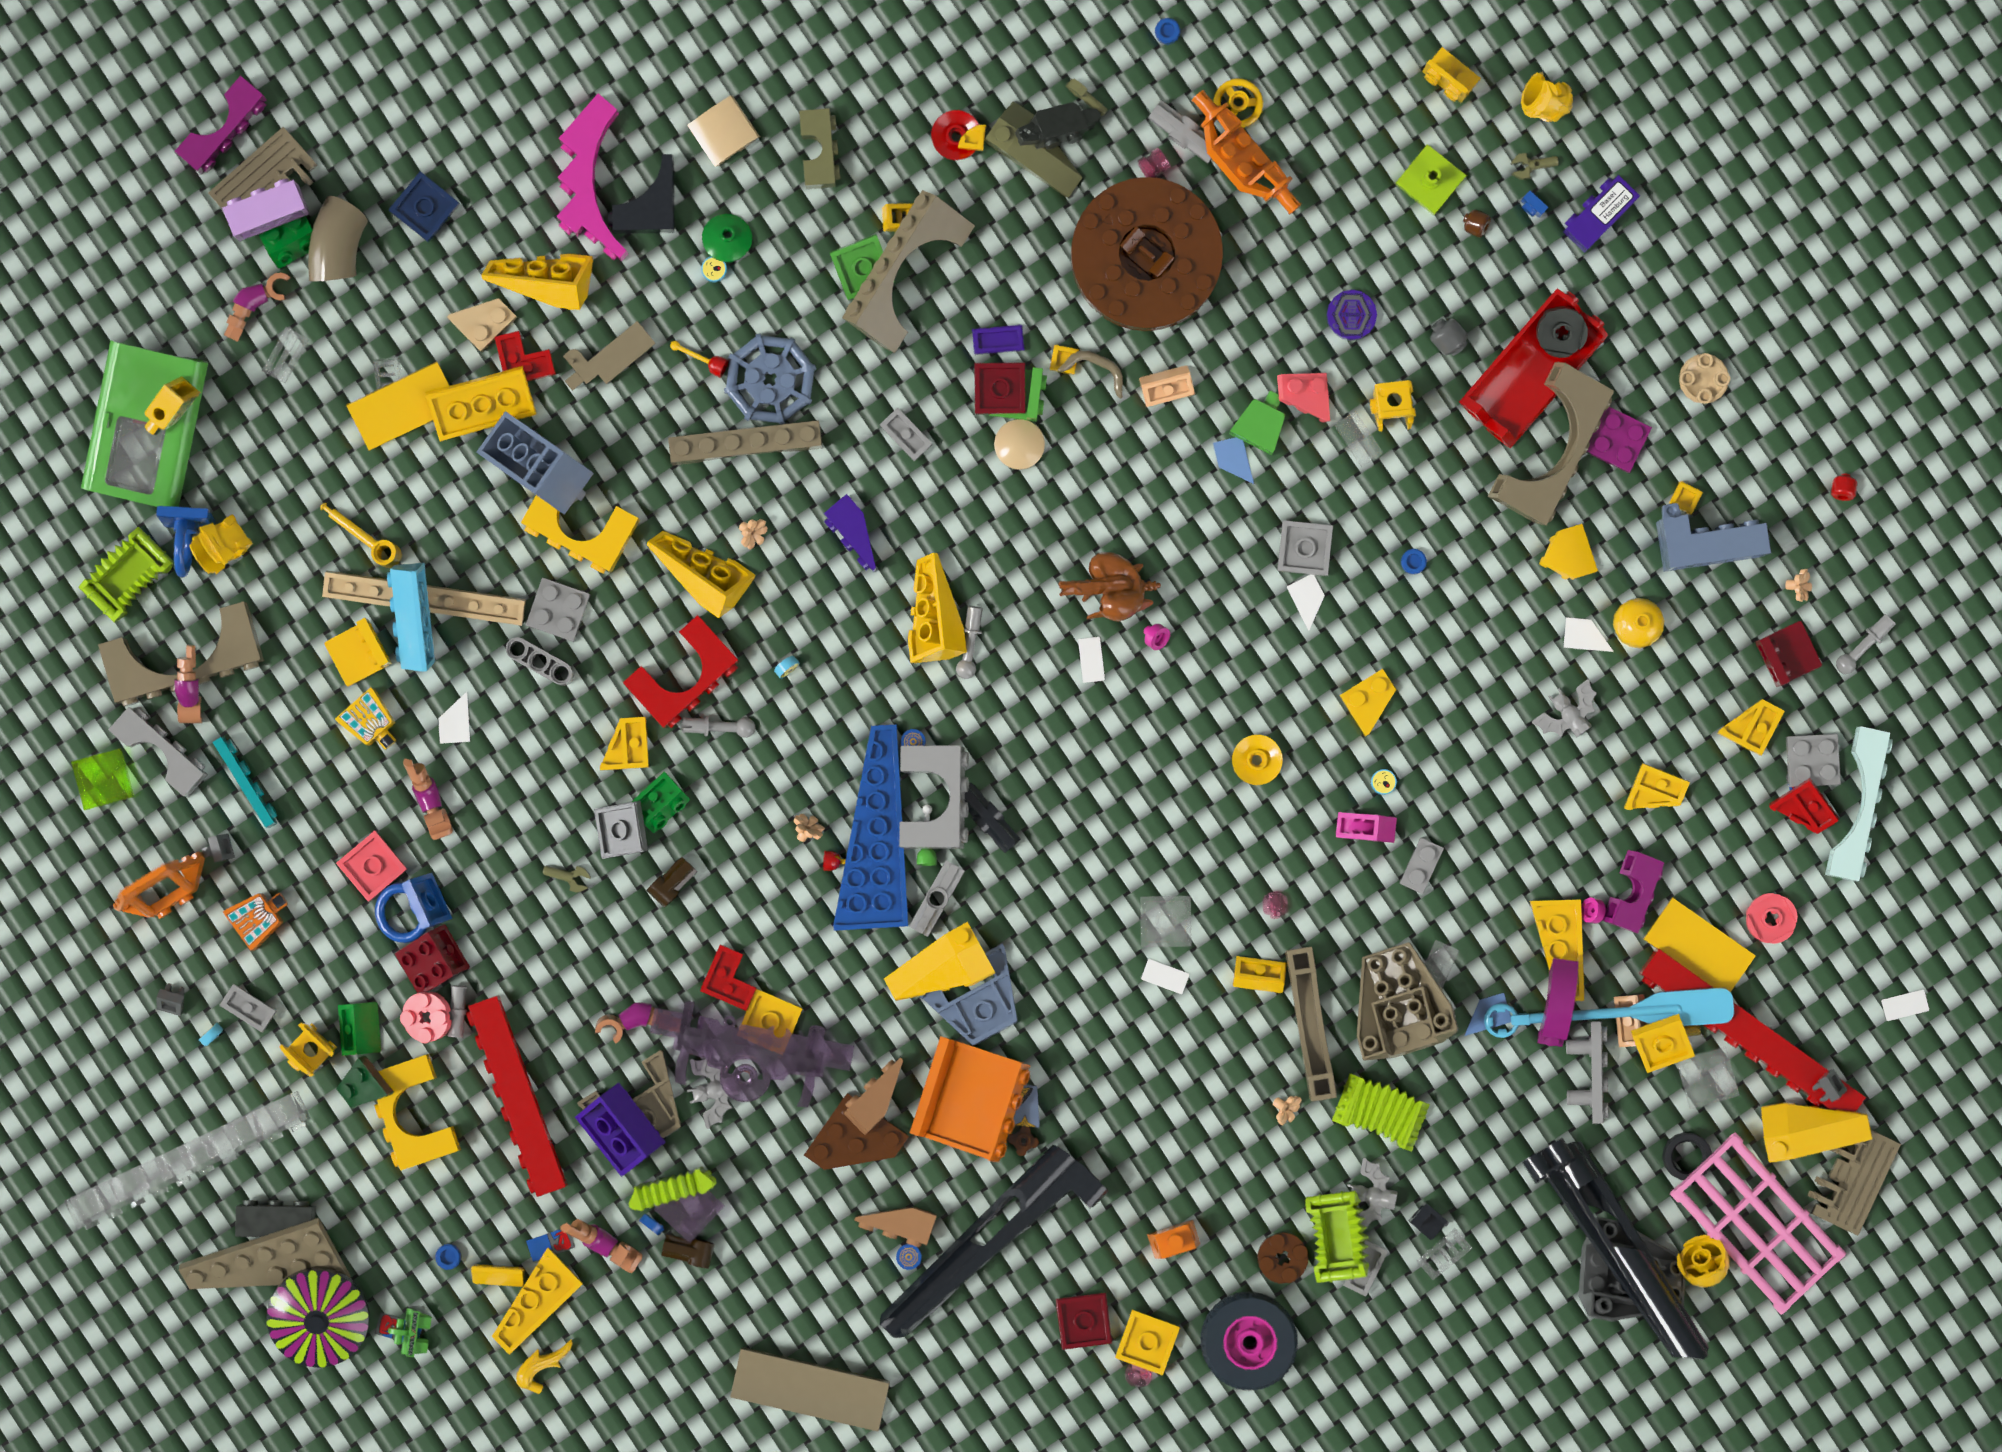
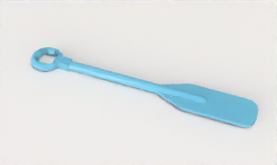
[1484,988,1734,1038]

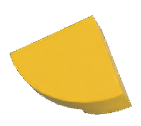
[958,125,986,151]

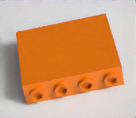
[910,1036,1030,1162]

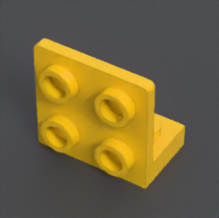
[1422,47,1481,103]
[324,618,392,687]

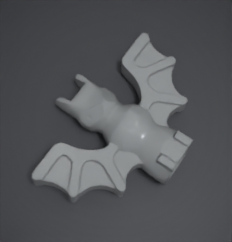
[1532,679,1597,738]
[687,1058,740,1129]
[1347,1158,1398,1229]

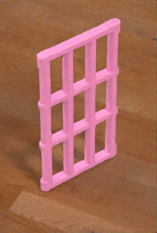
[1670,1132,1846,1315]

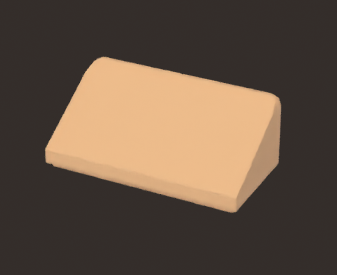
[1139,365,1195,407]
[1614,994,1647,1047]

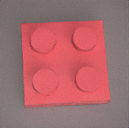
[336,831,408,902]

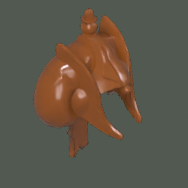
[1058,552,1161,621]

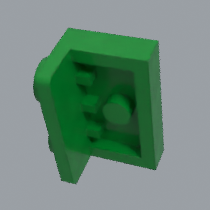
[259,216,313,269]

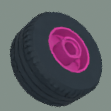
[1200,1292,1298,1391]

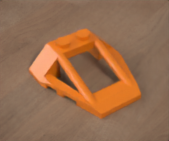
[113,852,205,919]

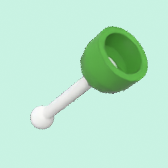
[917,805,937,866]

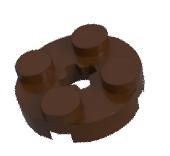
[1257,1232,1308,1284]

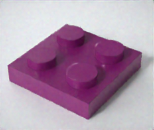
[1586,407,1652,473]

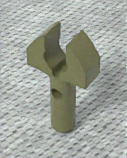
[1066,79,1107,116]
[1510,153,1559,180]
[543,865,591,893]

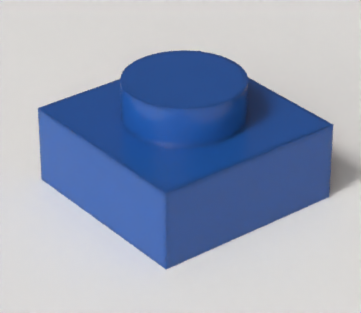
[1520,191,1548,218]

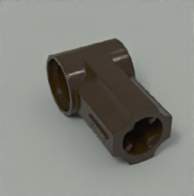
[646,857,698,908]
[661,1234,715,1269]

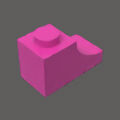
[1336,812,1397,843]

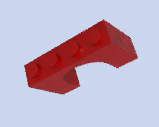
[623,615,739,729]

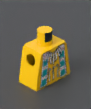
[335,687,397,750]

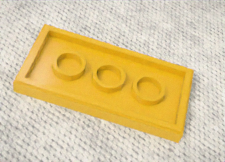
[346,361,450,450]
[425,366,537,441]
[1643,898,1756,992]

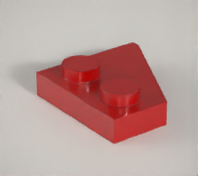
[1769,778,1839,834]

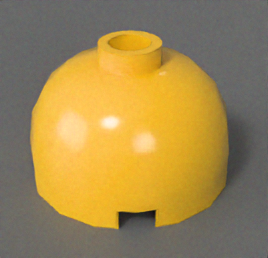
[1613,598,1664,648]
[1677,1235,1730,1288]

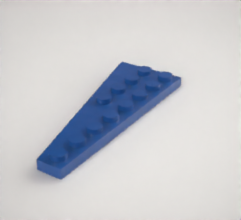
[833,724,908,931]

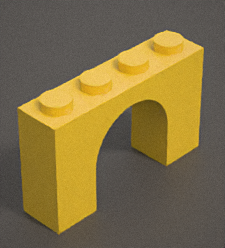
[521,495,640,574]
[375,1054,461,1171]

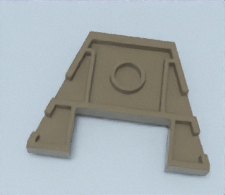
[577,1050,681,1138]

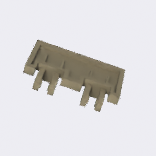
[208,127,318,208]
[1807,1130,1901,1236]

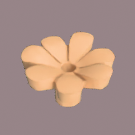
[739,519,767,549]
[1785,569,1812,602]
[794,814,825,842]
[1273,1096,1302,1125]

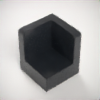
[1408,1202,1449,1240]

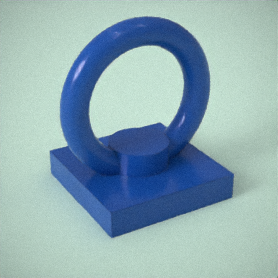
[156,506,216,578]
[375,873,452,943]

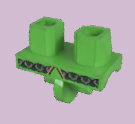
[388,1308,432,1357]

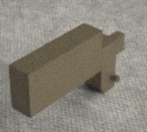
[563,321,656,391]

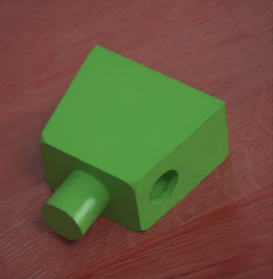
[1229,391,1285,455]

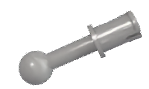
[956,606,983,679]
[1836,614,1896,674]
[682,716,755,738]

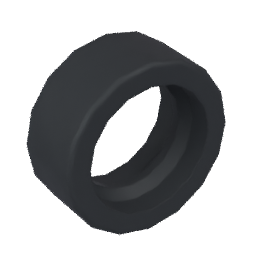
[1662,1132,1712,1180]

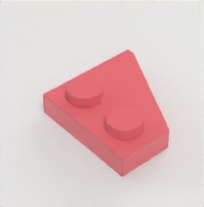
[1277,373,1330,422]

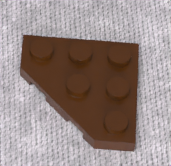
[804,1093,909,1170]

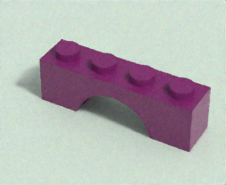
[175,75,267,175]

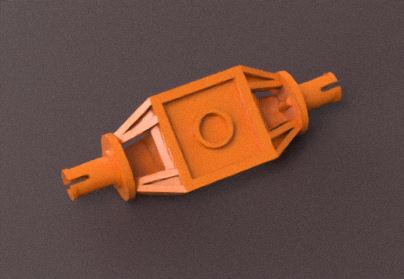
[1191,90,1302,215]

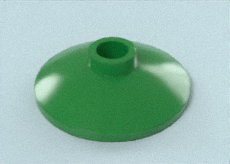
[702,214,752,262]

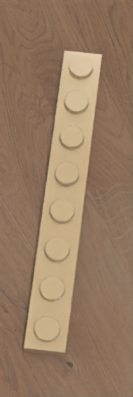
[322,571,526,626]

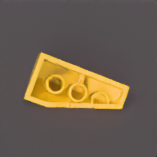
[481,254,593,310]
[647,531,756,618]
[884,922,995,1001]
[1761,1102,1872,1163]

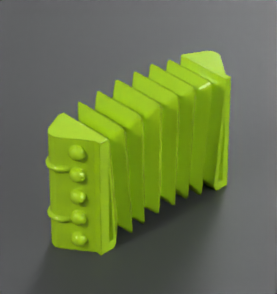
[78,527,174,623]
[1332,1074,1430,1152]
[629,1166,716,1211]
[1306,1191,1369,1283]

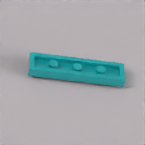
[213,737,278,828]

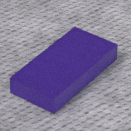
[972,325,1024,355]

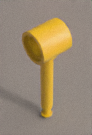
[320,503,402,568]

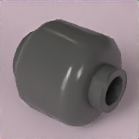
[1430,318,1468,356]

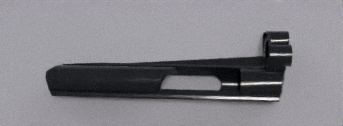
[1522,1138,1709,1360]
[880,1145,1109,1338]

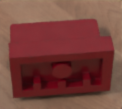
[1755,621,1822,687]
[395,924,470,993]

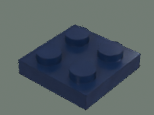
[389,171,460,243]

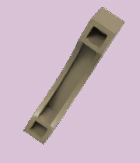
[668,420,823,465]
[1285,947,1337,1102]

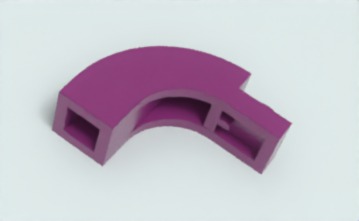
[1537,958,1579,1047]

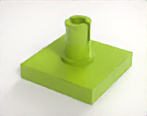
[1395,144,1466,216]

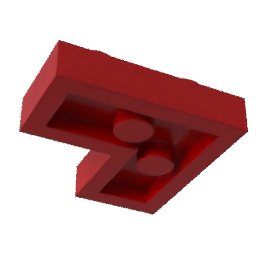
[495,331,556,382]
[700,944,757,1011]

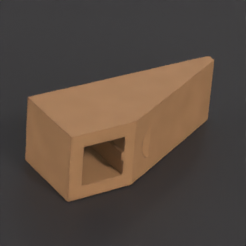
[844,1058,903,1135]
[855,1206,937,1247]

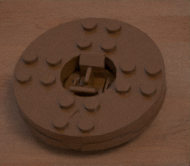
[1071,177,1223,331]

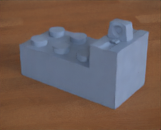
[477,411,593,515]
[1656,503,1771,572]

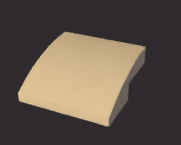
[687,95,760,167]

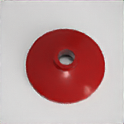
[931,110,979,160]

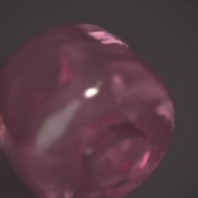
[1263,892,1288,919]
[1125,1364,1153,1387]

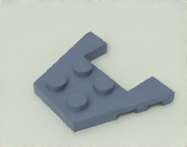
[920,944,1018,1046]

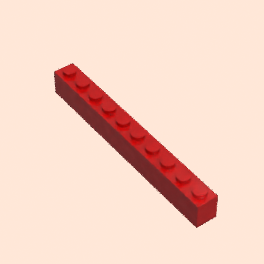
[1639,949,1866,1112]

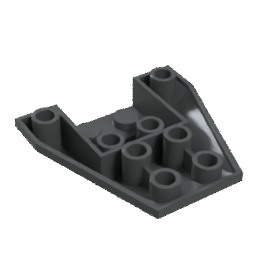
[1579,1217,1685,1322]

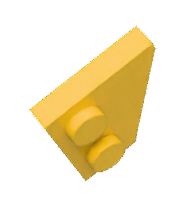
[1624,763,1690,810]

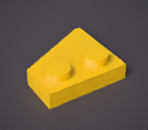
[1339,669,1396,736]
[1717,699,1784,756]
[600,717,649,771]

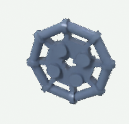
[724,333,816,425]

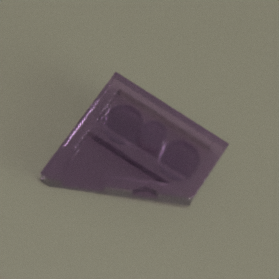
[654,1190,725,1243]

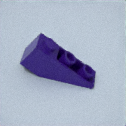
[824,494,876,572]

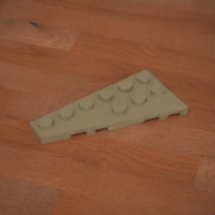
[179,1218,351,1289]

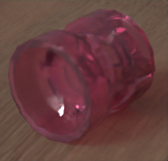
[1137,147,1171,178]

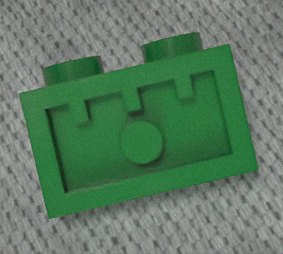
[632,771,690,833]

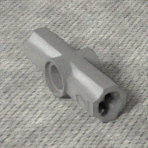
[1148,100,1212,164]
[909,860,965,937]

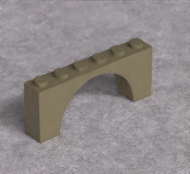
[842,190,975,353]
[1488,362,1614,526]
[98,601,264,707]

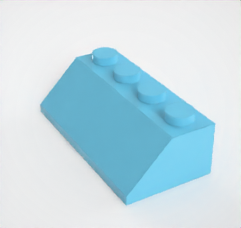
[387,563,435,672]

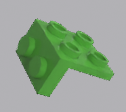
[989,367,1047,422]

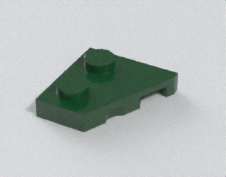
[336,1055,394,1108]

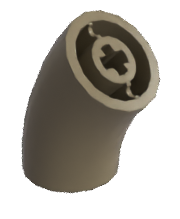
[308,196,368,281]

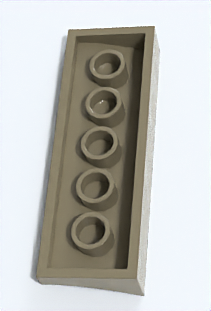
[730,1347,890,1431]

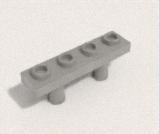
[1566,1021,1609,1124]

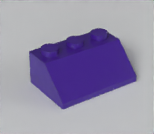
[575,1082,665,1177]

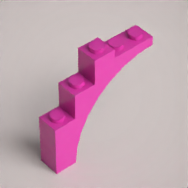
[556,93,628,261]

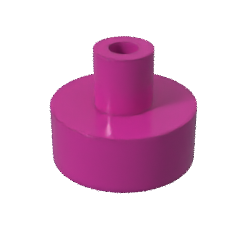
[1144,623,1170,650]
[1581,897,1606,924]

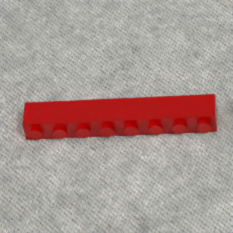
[466,995,568,1197]

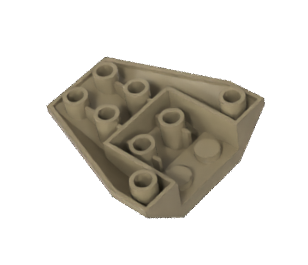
[1357,942,1459,1061]

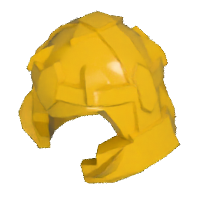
[1521,72,1573,122]

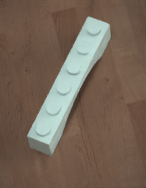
[1825,726,1893,881]

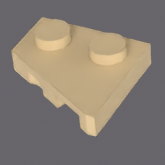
[447,298,517,352]

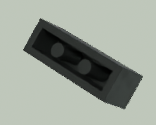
[235,1200,316,1237]

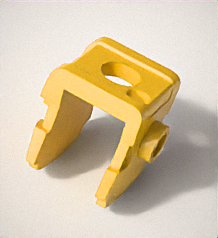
[1370,380,1416,431]
[189,514,253,574]
[279,1023,337,1077]

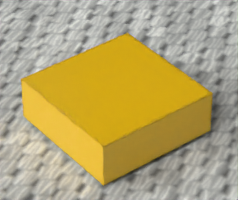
[1050,345,1079,375]
[1668,481,1703,515]

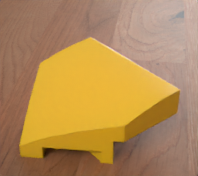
[1539,524,1598,580]

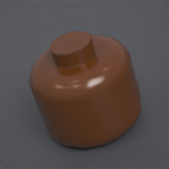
[1463,209,1491,238]

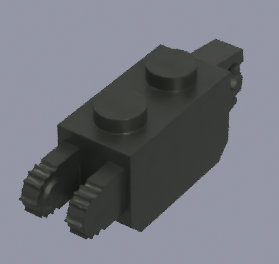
[1015,102,1101,149]

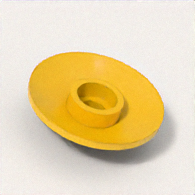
[1232,735,1283,785]

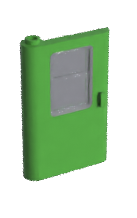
[81,340,208,507]

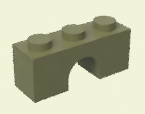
[799,108,840,189]

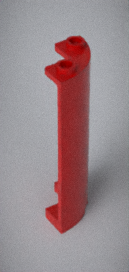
[1459,288,1608,449]

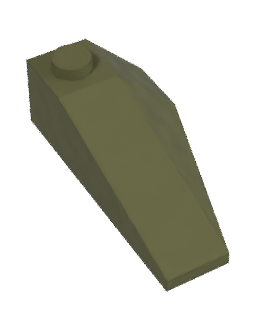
[985,101,1082,199]

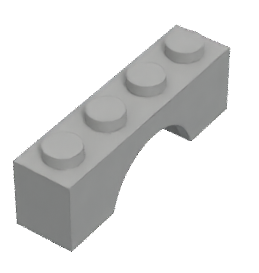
[108,707,208,797]

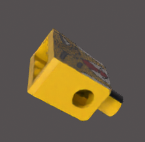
[145,376,201,435]

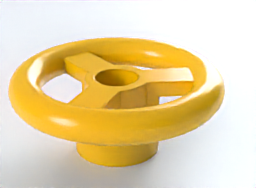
[1213,79,1263,128]

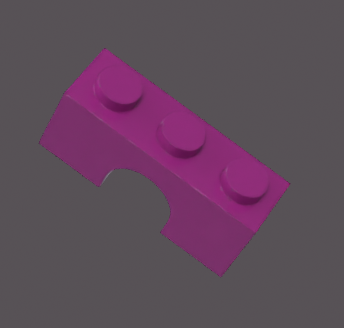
[1602,850,1664,933]

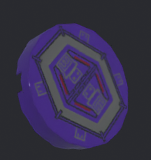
[1326,290,1377,341]

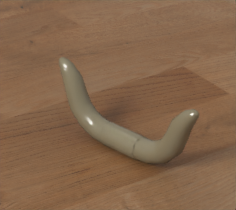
[1058,351,1123,399]

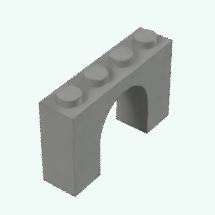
[899,746,969,849]

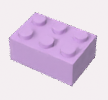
[222,178,310,241]

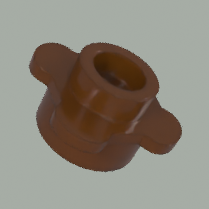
[1008,1126,1038,1156]

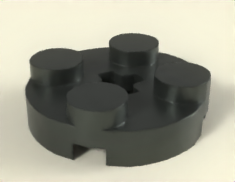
[1536,306,1588,358]

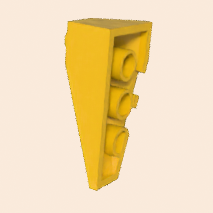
[908,553,967,663]

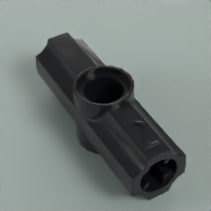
[965,783,1021,853]

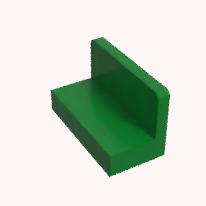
[338,1002,381,1056]

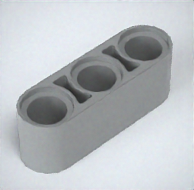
[506,637,574,686]

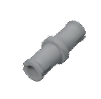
[447,985,468,1038]

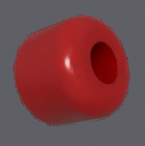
[1831,474,1858,501]

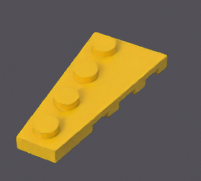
[1530,900,1584,1001]
[492,1247,583,1355]

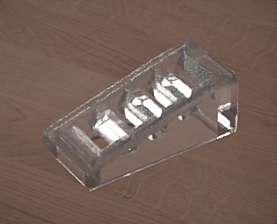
[373,357,401,390]
[1416,1228,1472,1280]

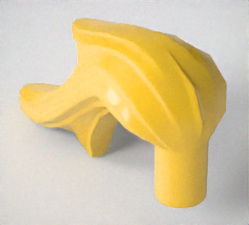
[516,1339,572,1394]

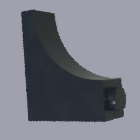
[608,154,675,234]

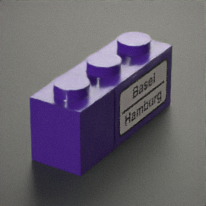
[1563,175,1640,253]

